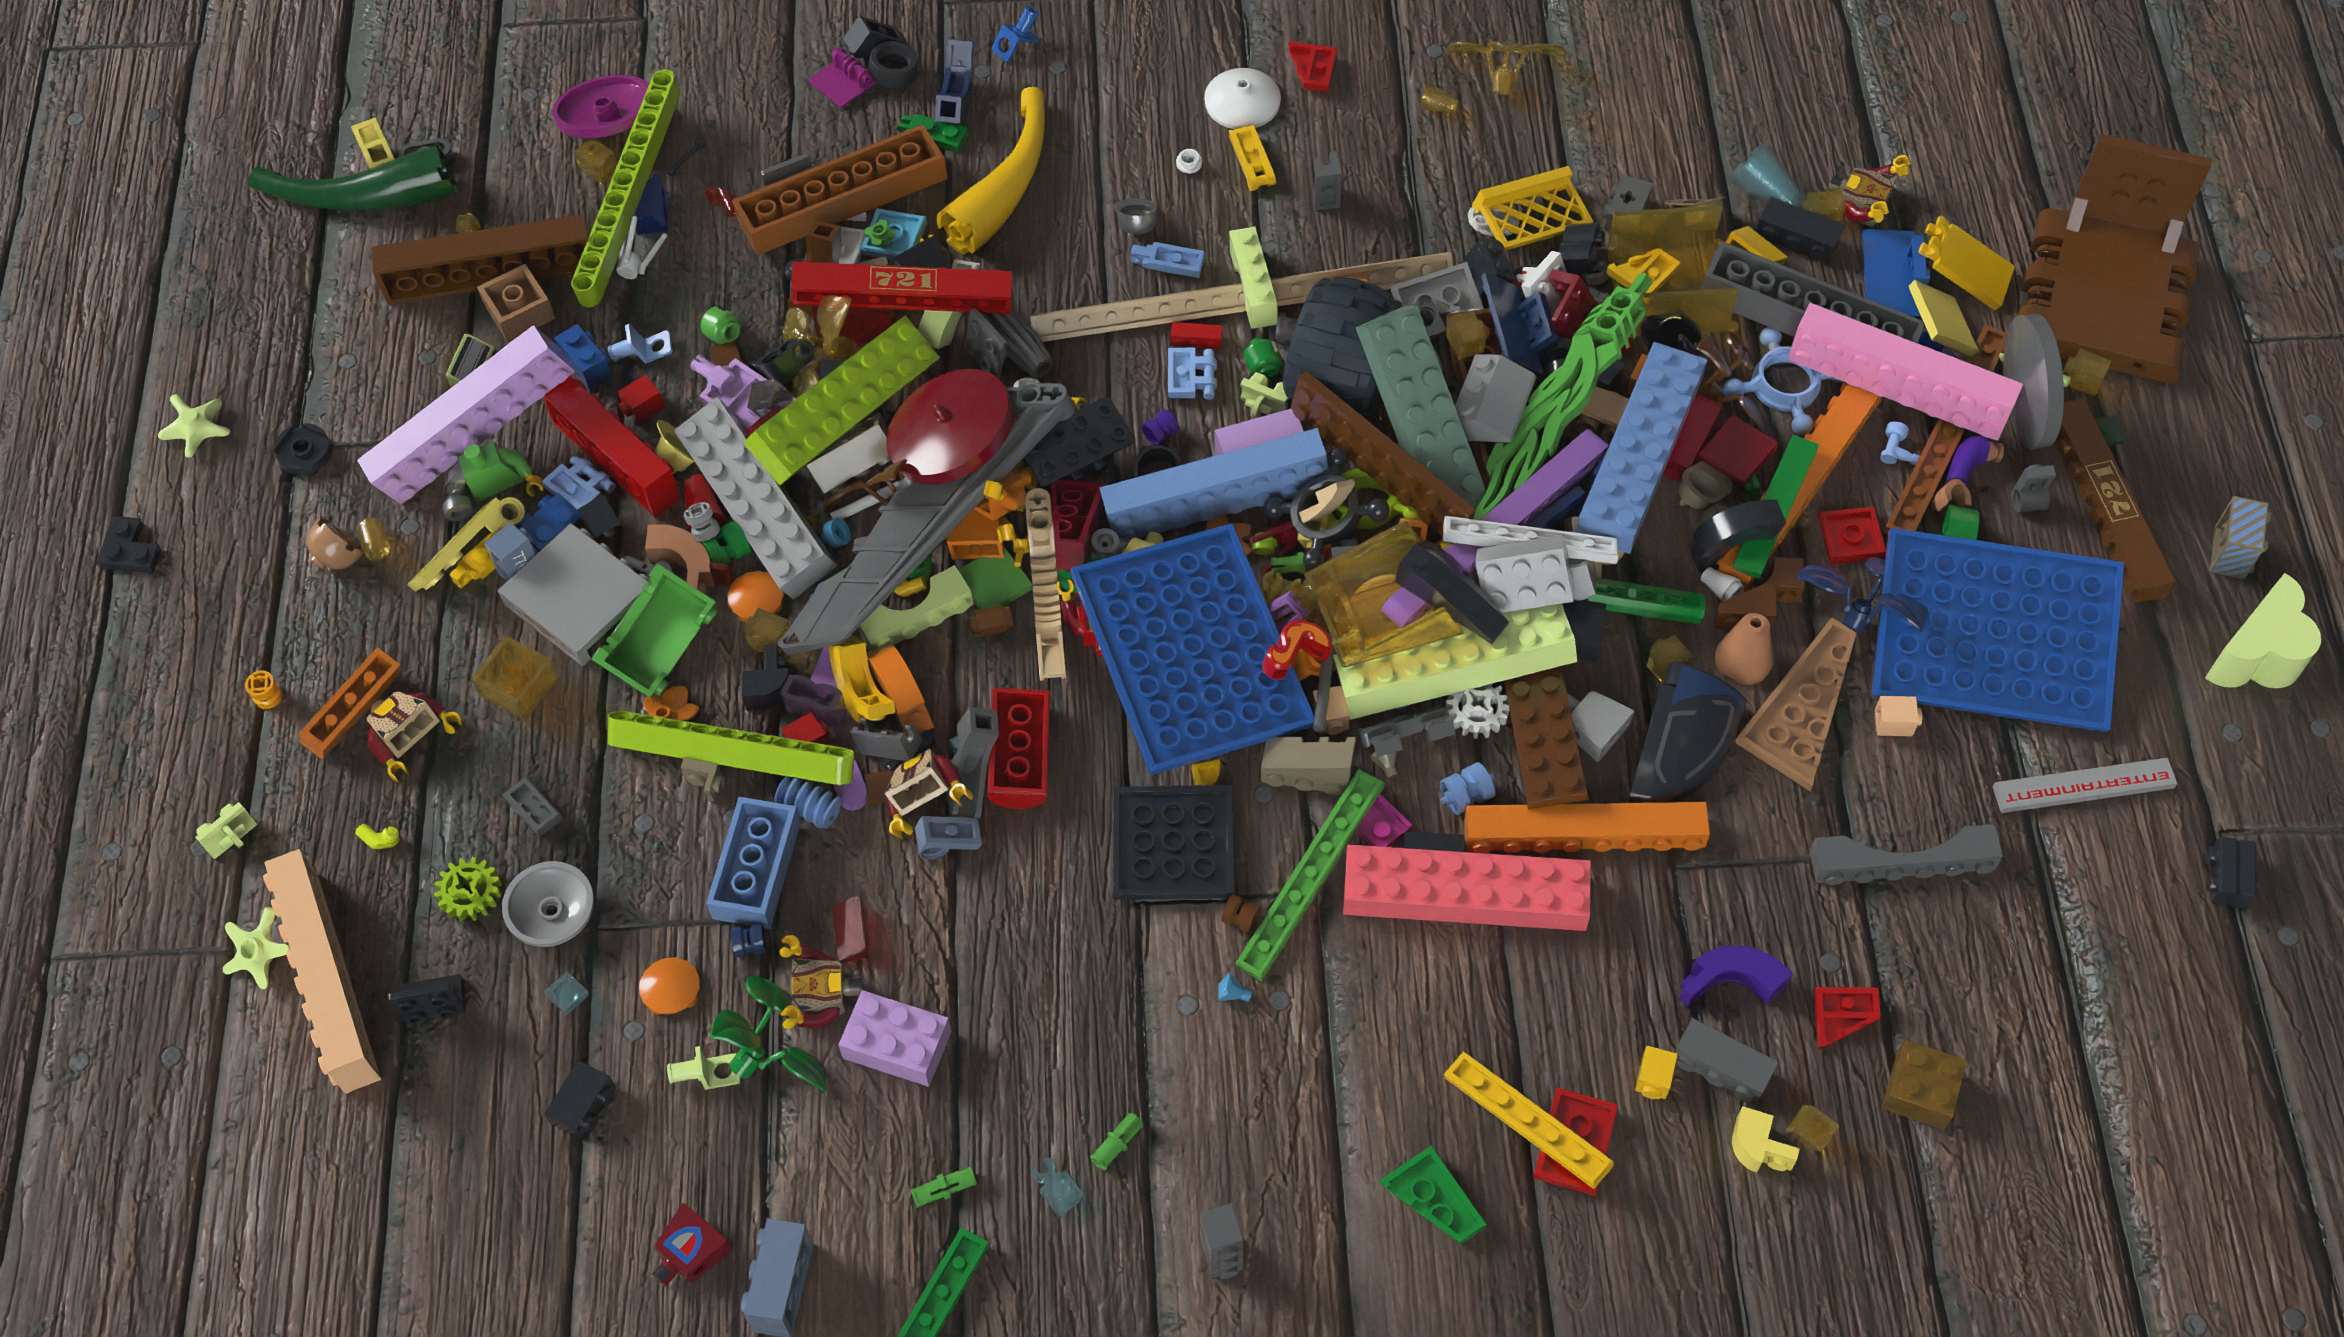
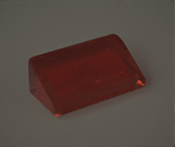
[832,896,869,963]

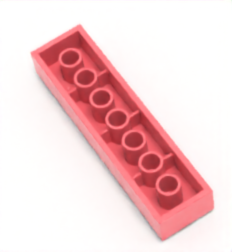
[1343,845,1590,931]

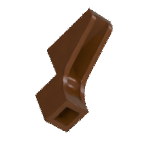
[1714,557,1804,630]

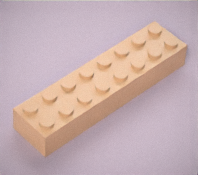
[263,849,381,1094]

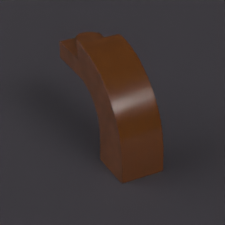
[788,220,841,315]

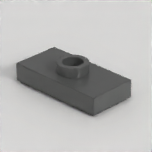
[502,777,563,838]

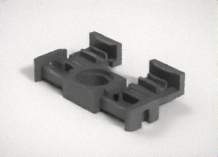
[1357,704,1456,757]

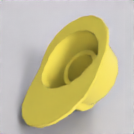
[655,420,695,474]

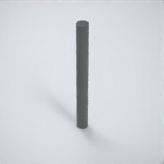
[1313,633,1336,732]

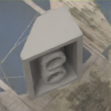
[1455,354,1536,442]

